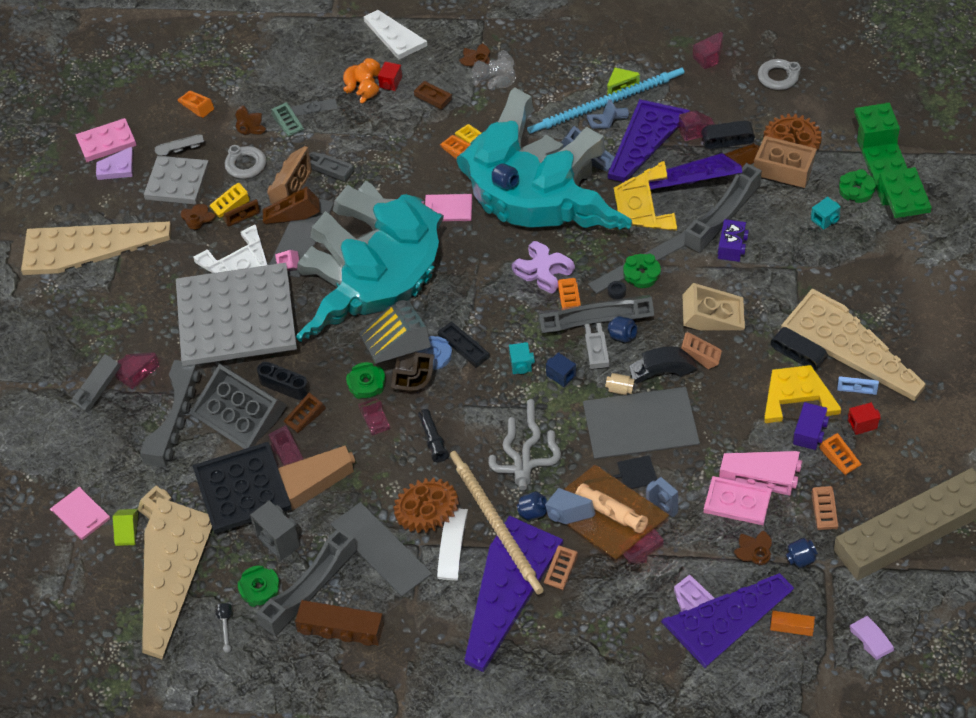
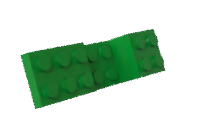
[854,103,932,218]

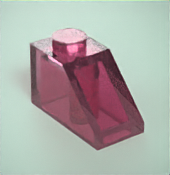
[693,32,723,69]
[679,110,715,141]
[115,352,159,389]

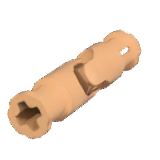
[575,483,648,533]

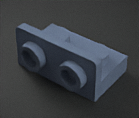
[646,477,678,518]

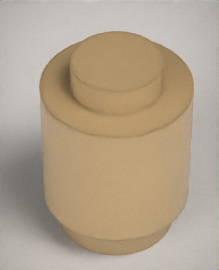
[605,373,635,395]

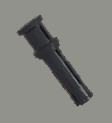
[418,409,449,462]

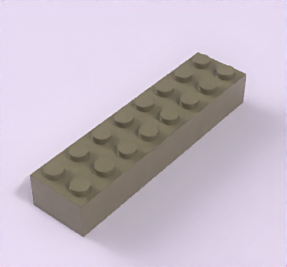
[834,468,976,581]

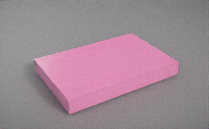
[704,476,772,526]

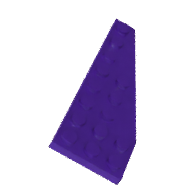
[464,516,563,672]

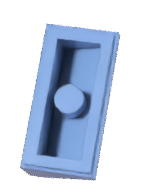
[837,376,879,395]

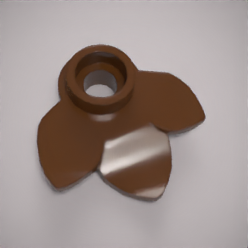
[459,43,490,68]
[235,105,266,135]
[181,204,216,229]
[734,531,772,565]

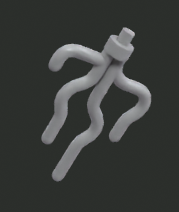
[488,399,561,490]

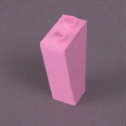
[719,451,802,496]

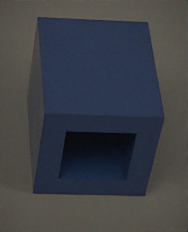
[546,352,576,387]

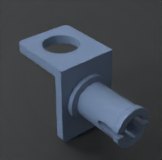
[587,99,629,129]

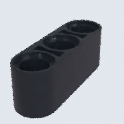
[701,121,755,149]
[770,327,828,371]
[257,362,309,400]

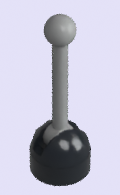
[215,603,232,653]

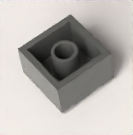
[250,500,300,561]

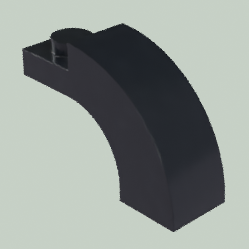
[629,346,698,384]

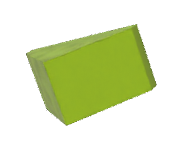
[607,68,640,96]
[113,509,139,546]

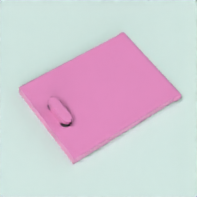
[425,194,472,221]
[50,487,111,540]

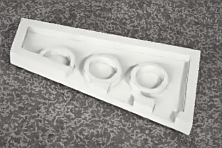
[364,10,427,60]

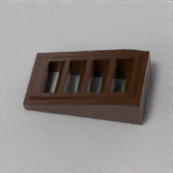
[284,393,326,433]

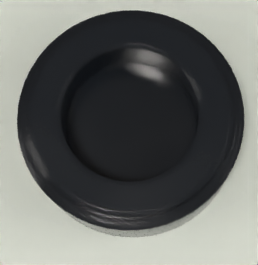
[608,281,626,300]

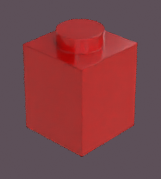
[378,62,402,91]
[848,402,881,435]

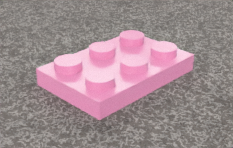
[76,118,136,162]

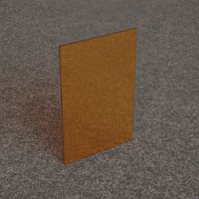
[563,465,669,559]

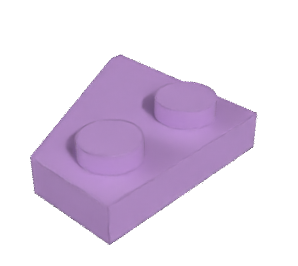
[96,147,133,180]
[674,575,715,612]

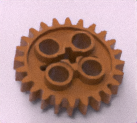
[763,114,822,149]
[393,478,459,533]

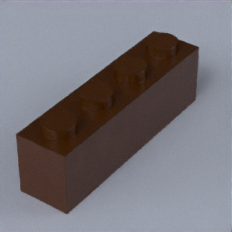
[295,600,384,646]

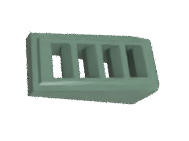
[271,102,304,137]

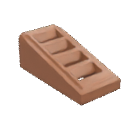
[681,332,722,369]
[811,486,838,530]
[544,545,578,590]

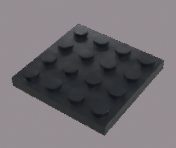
[192,441,292,534]

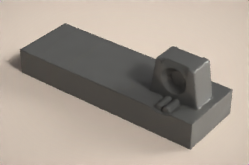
[71,354,122,412]

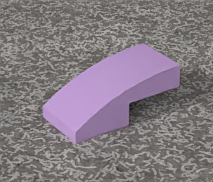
[850,616,894,660]

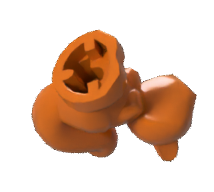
[343,58,381,104]

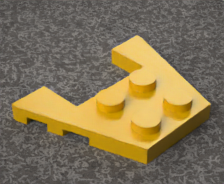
[614,161,677,231]
[764,365,841,423]

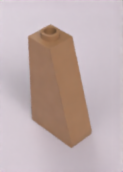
[278,446,355,510]

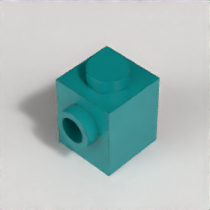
[811,196,841,230]
[509,342,535,374]

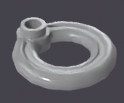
[758,59,801,90]
[225,145,266,179]

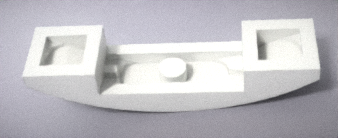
[437,509,468,581]

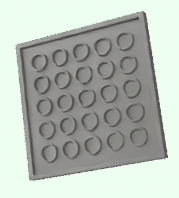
[176,263,297,366]

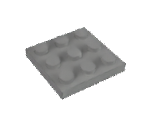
[144,156,209,204]

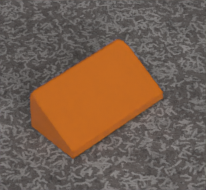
[770,611,815,636]

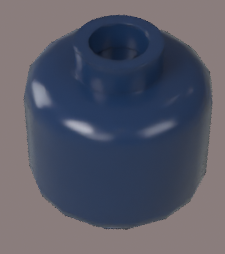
[492,163,519,190]
[608,316,638,342]
[517,491,548,521]
[786,538,818,568]

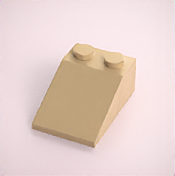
[683,283,745,331]

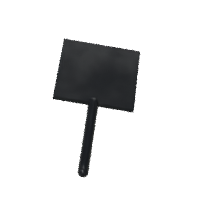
[584,455,657,491]

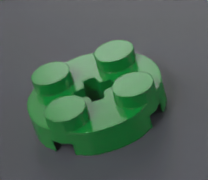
[839,169,876,203]
[623,254,661,288]
[346,362,385,399]
[238,566,280,607]

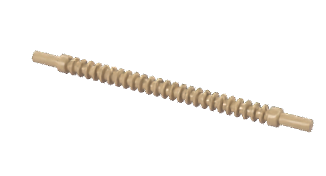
[450,451,543,594]

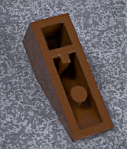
[263,187,320,224]

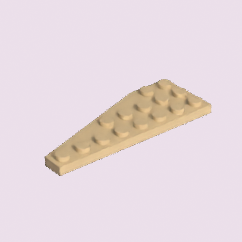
[21,221,171,275]
[781,289,925,401]
[142,497,212,659]

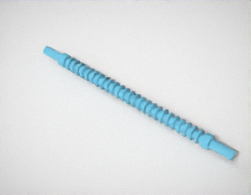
[527,68,684,134]

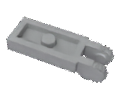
[155,134,204,156]
[585,323,609,369]

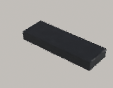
[438,321,490,368]

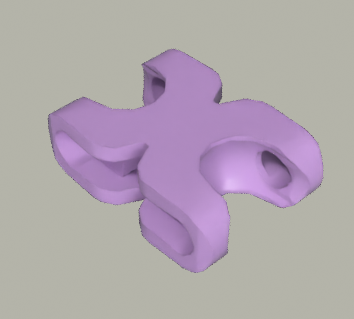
[511,241,575,293]

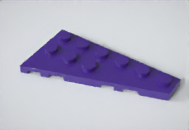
[608,99,690,182]
[622,153,742,189]
[661,573,794,668]

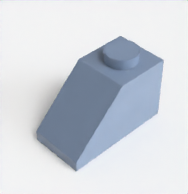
[545,488,595,524]

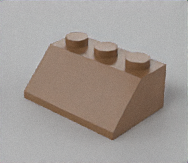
[754,136,817,188]
[267,146,312,204]

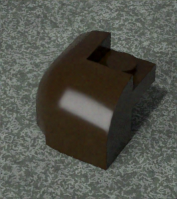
[391,352,435,391]

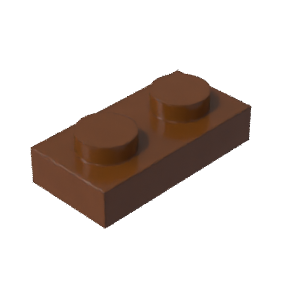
[414,81,452,109]

